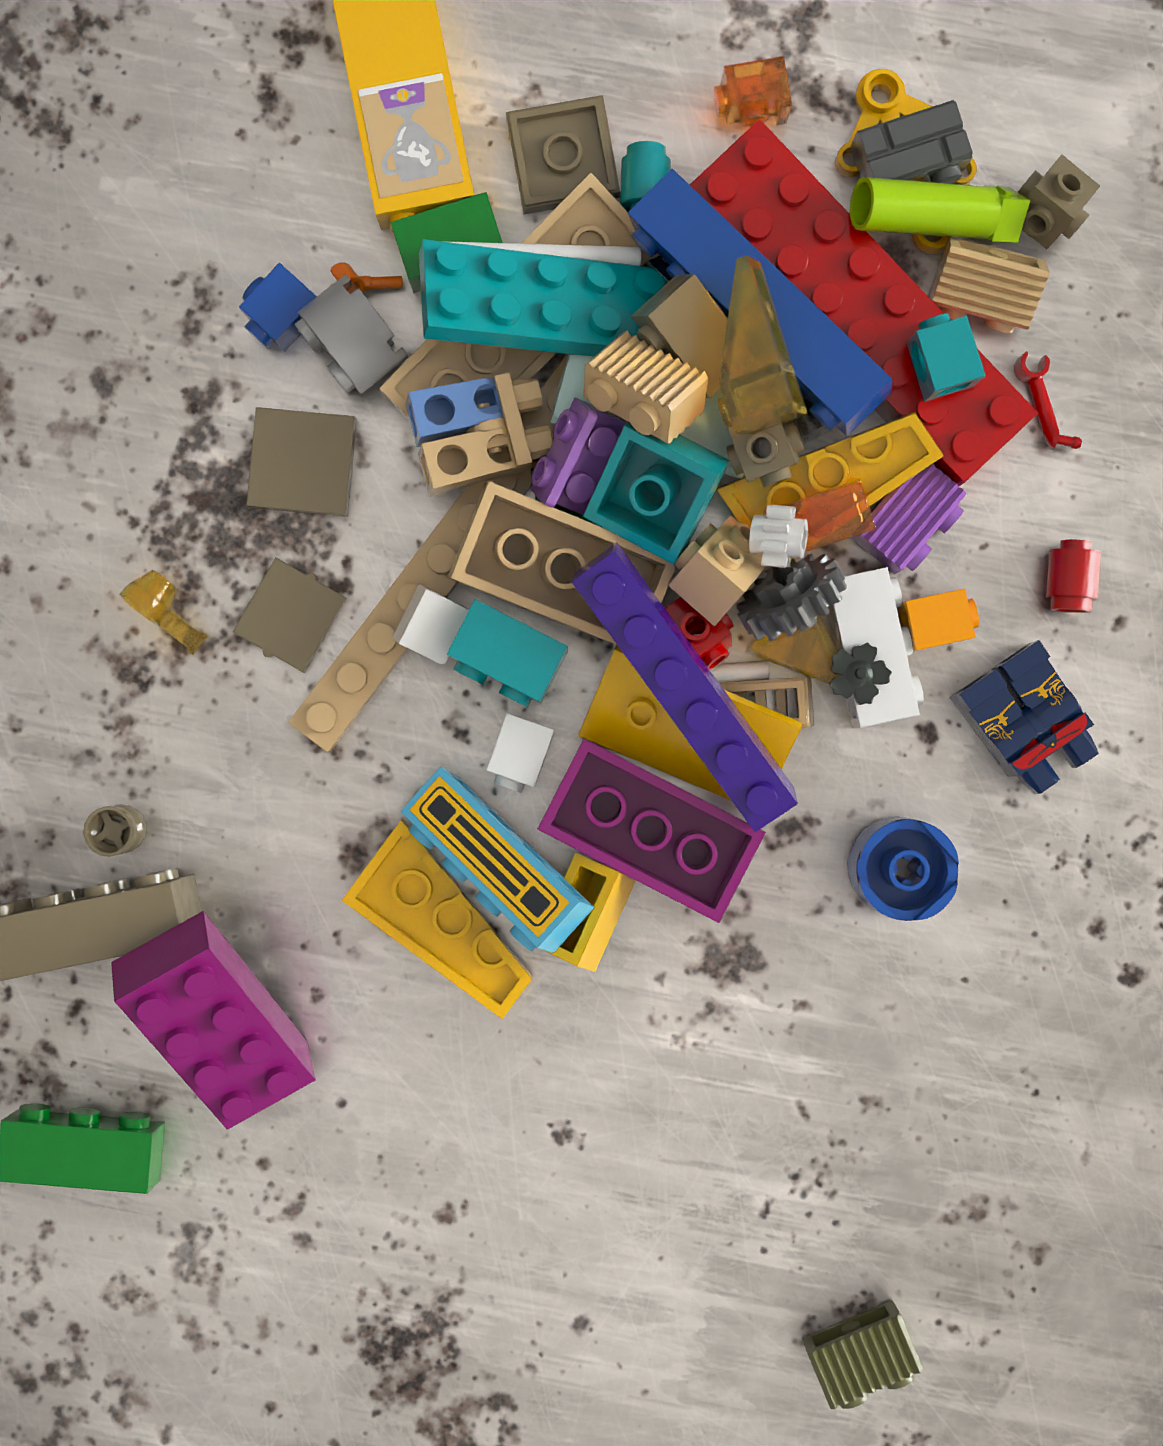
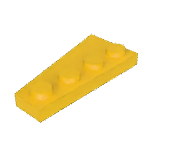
[716,412,943,559]
[342,819,533,1019]

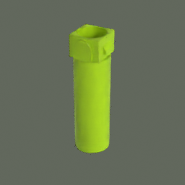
[850,177,1030,243]

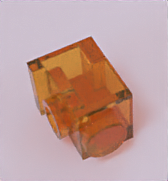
[714,56,792,126]

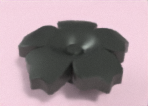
[829,642,892,705]

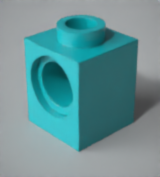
[906,314,986,402]

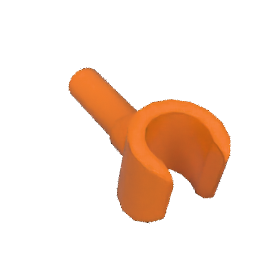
[330,262,403,294]

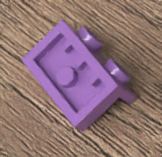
[531,397,628,515]

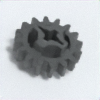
[736,554,847,641]

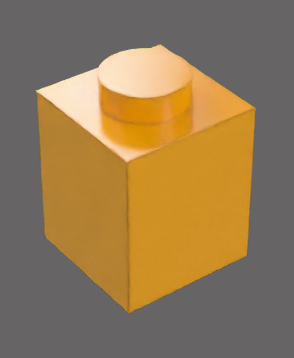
[897,588,979,652]

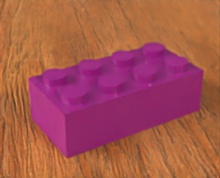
[537,739,766,923]
[111,911,316,1130]

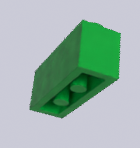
[0,1104,165,1194]

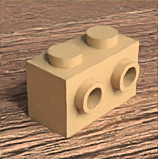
[668,516,766,626]

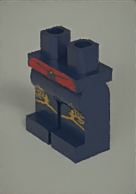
[949,640,1099,794]

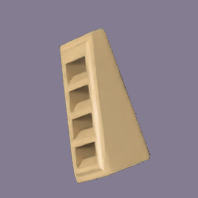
[719,676,814,728]

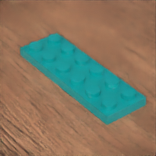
[419,239,668,357]

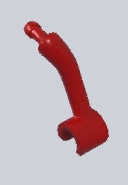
[1014,351,1082,449]

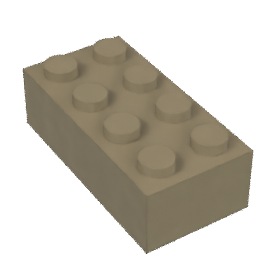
[0,868,202,981]

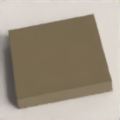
[506,95,620,215]
[246,407,357,517]

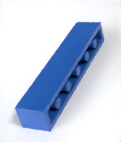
[628,169,892,437]

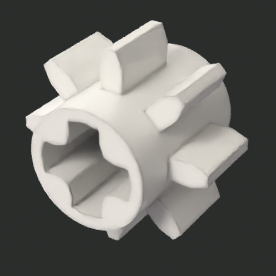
[749,505,808,568]

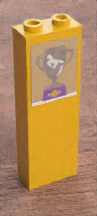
[332,0,474,232]

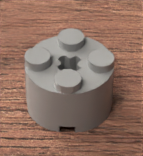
[294,274,408,394]

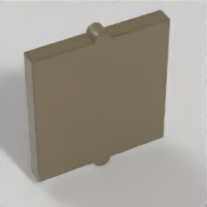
[233,557,347,673]

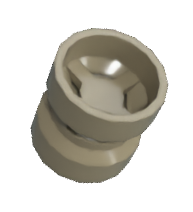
[83,804,147,857]

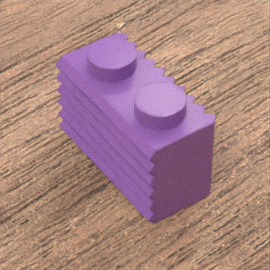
[850,464,967,574]

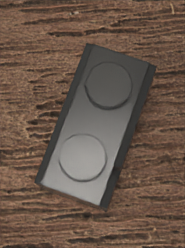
[851,100,973,184]

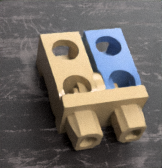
[405,373,553,497]

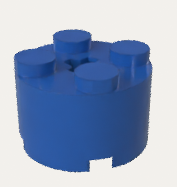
[847,816,959,921]

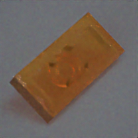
[763,479,876,552]

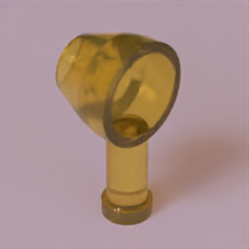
[119,570,208,655]

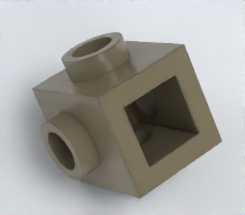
[1018,154,1100,249]
[726,404,805,487]

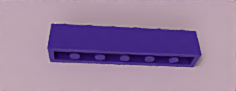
[571,542,798,832]

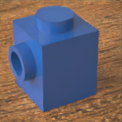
[239,262,317,352]

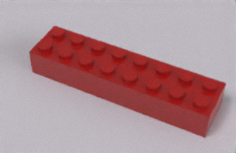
[689,119,1038,486]

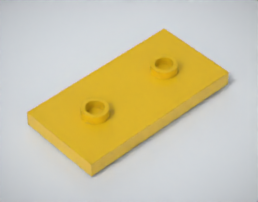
[578,645,802,800]

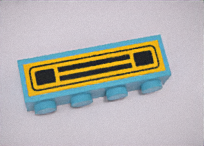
[400,766,594,953]

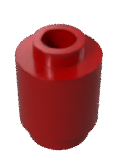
[1046,539,1101,613]

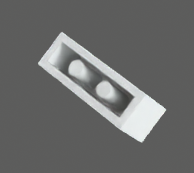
[827,567,924,728]

